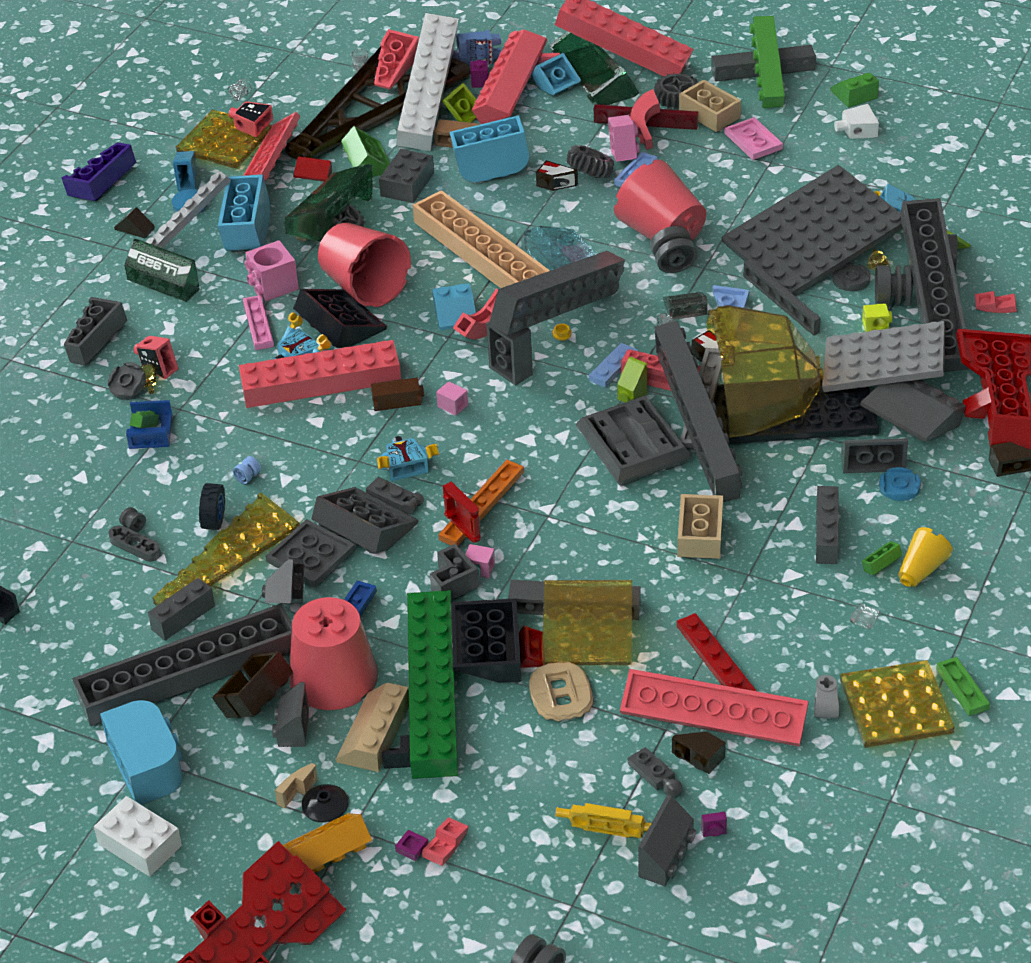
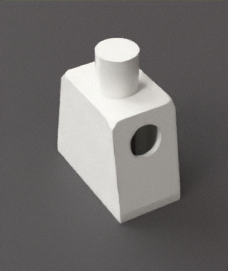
[834,104,879,139]

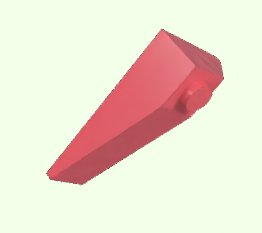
[374,29,419,90]

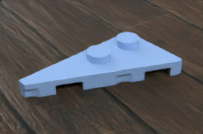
[713,285,749,338]

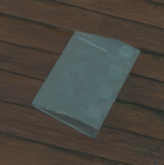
[524,226,595,271]

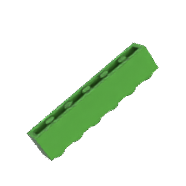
[749,16,785,108]

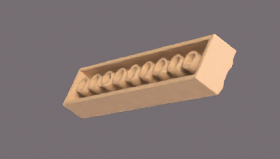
[413,190,550,288]

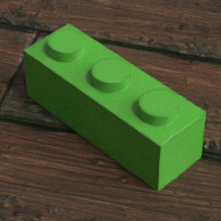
[129,410,159,428]
[861,541,902,575]

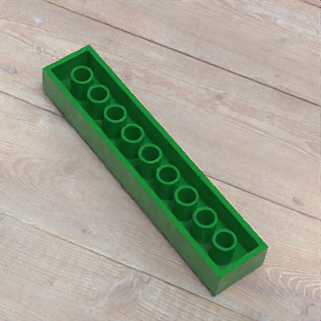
[407,590,458,779]

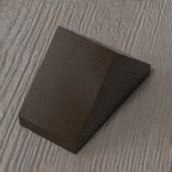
[114,207,155,238]

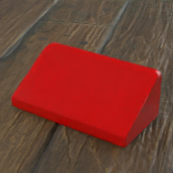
[293,157,332,182]
[519,626,545,668]

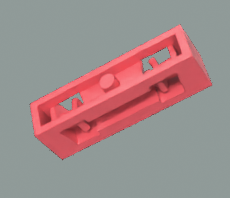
[621,349,701,391]

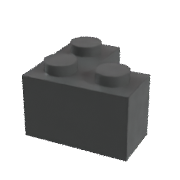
[430,544,479,600]

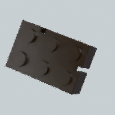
[212,651,293,718]

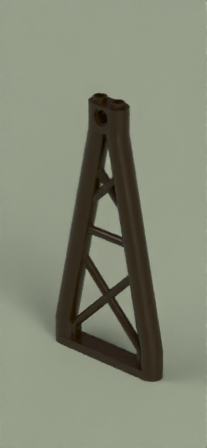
[285,46,471,160]

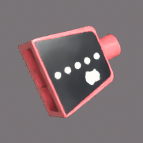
[229,102,273,137]
[133,336,178,379]

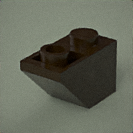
[672,731,726,774]

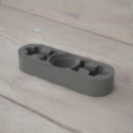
[108,525,161,562]

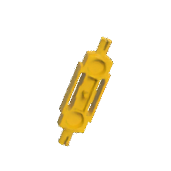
[555,803,651,838]

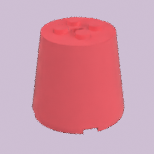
[614,160,706,241]
[318,223,411,307]
[289,597,378,710]

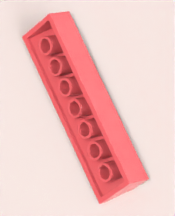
[472,29,548,124]

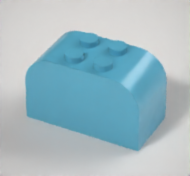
[449,115,529,182]
[218,174,270,251]
[100,700,183,805]

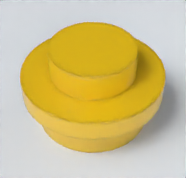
[552,323,572,341]

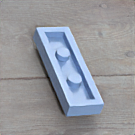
[614,152,657,187]
[589,343,638,388]

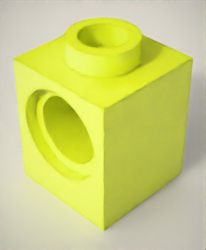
[862,304,892,332]

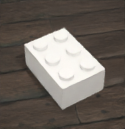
[94,796,182,877]

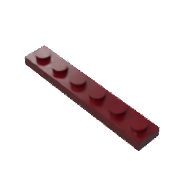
[593,104,698,130]

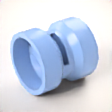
[233,456,261,484]

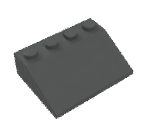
[860,379,966,442]
[311,487,419,554]

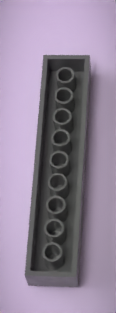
[901,198,969,372]
[489,251,625,335]
[654,321,743,502]
[72,603,292,726]

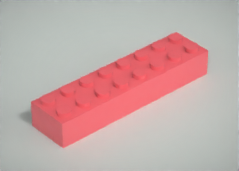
[555,0,694,76]
[239,340,401,408]

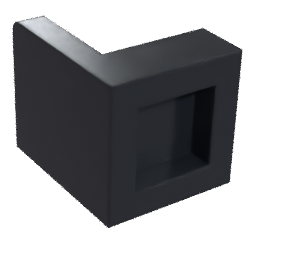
[0,586,20,625]
[382,735,411,769]

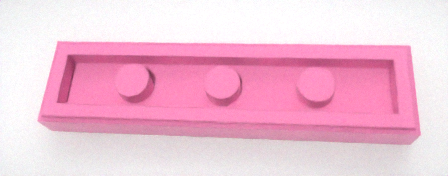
[243,295,274,350]

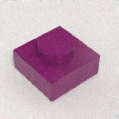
[701,812,727,837]
[395,830,428,861]

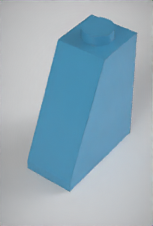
[173,151,197,191]

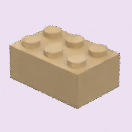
[679,80,741,132]
[677,494,723,559]

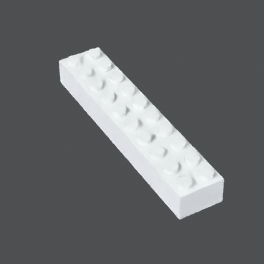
[396,13,459,151]

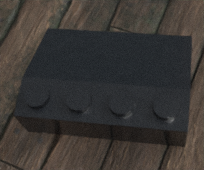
[293,289,387,348]
[451,599,521,683]

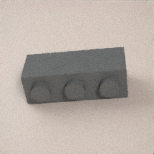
[148,578,215,641]

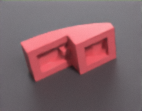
[975,291,1017,313]
[422,817,468,866]

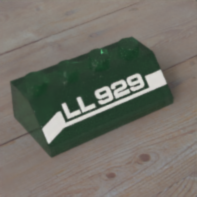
[124,239,200,302]

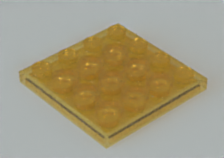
[176,109,272,169]
[542,580,632,665]
[840,660,955,748]

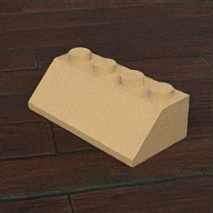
[335,683,409,772]

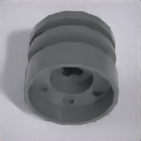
[875,265,913,306]

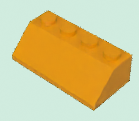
[283,813,372,873]

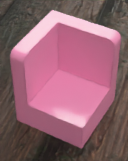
[436,382,468,416]
[465,544,495,578]

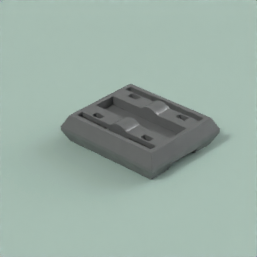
[576,396,692,486]

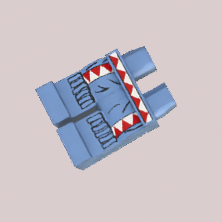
[456,30,501,66]

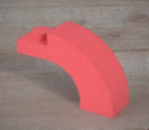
[630,89,660,150]
[453,288,498,339]

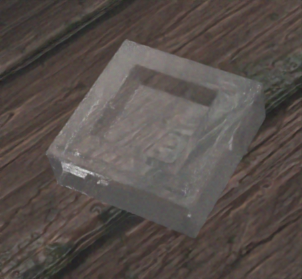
[850,603,880,630]

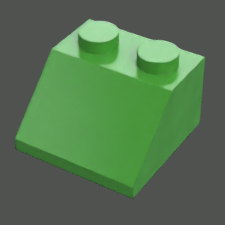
[830,72,879,108]

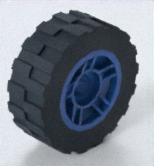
[199,483,225,530]

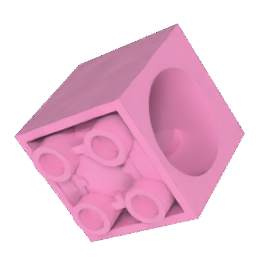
[244,240,299,302]

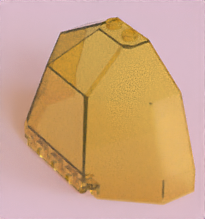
[706,305,824,437]

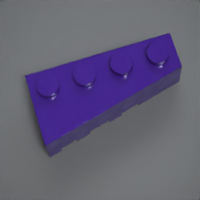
[62,142,137,201]

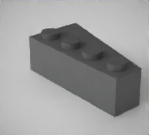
[64,297,128,366]

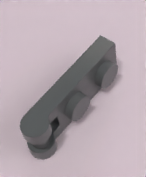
[366,476,424,514]

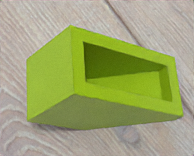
[617,356,647,403]

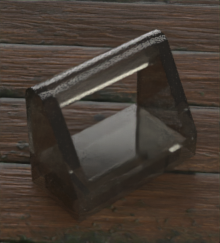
[663,292,708,320]

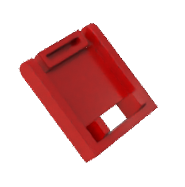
[443,481,481,543]

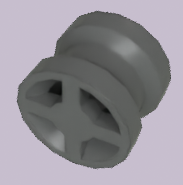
[119,507,146,532]

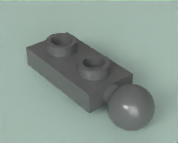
[627,747,682,798]

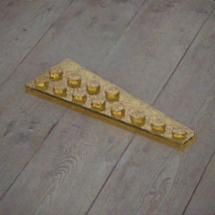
[152,493,300,606]

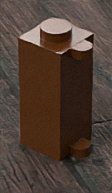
[371,377,424,411]

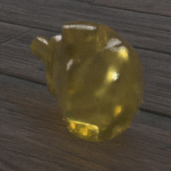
[867,249,888,270]
[140,364,157,394]

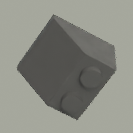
[272,682,309,747]

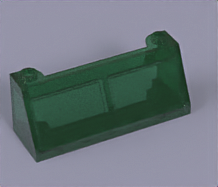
[549,31,639,105]
[284,164,373,242]

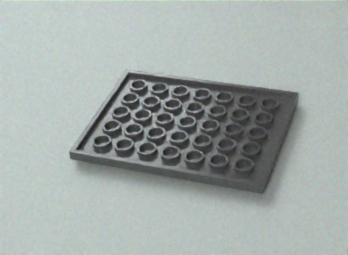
[721,165,903,296]

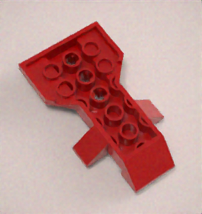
[956,329,1031,450]
[177,841,346,963]

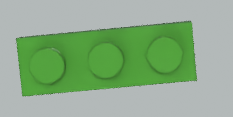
[936,657,990,716]

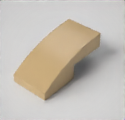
[275,763,318,808]

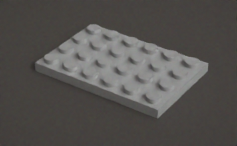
[822,321,946,392]

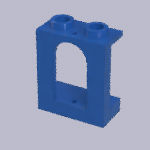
[126,400,173,449]

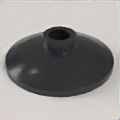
[302,784,348,823]

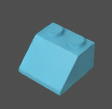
[531,53,581,95]
[432,283,476,330]

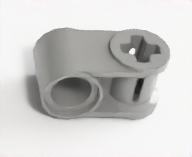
[814,675,839,718]

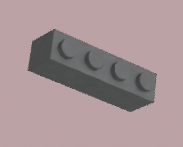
[816,486,839,564]

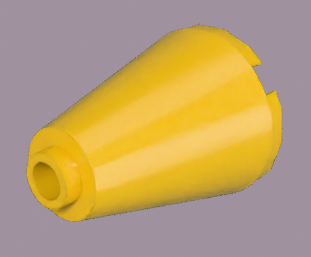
[898,527,953,587]

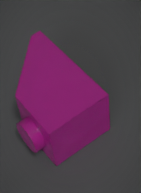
[470,60,488,88]

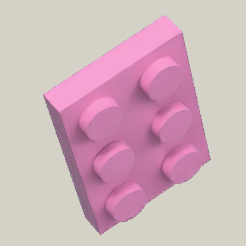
[724,117,783,160]

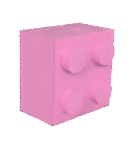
[608,115,639,162]

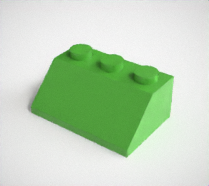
[341,126,390,178]

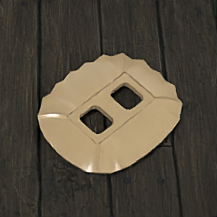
[529,662,593,722]

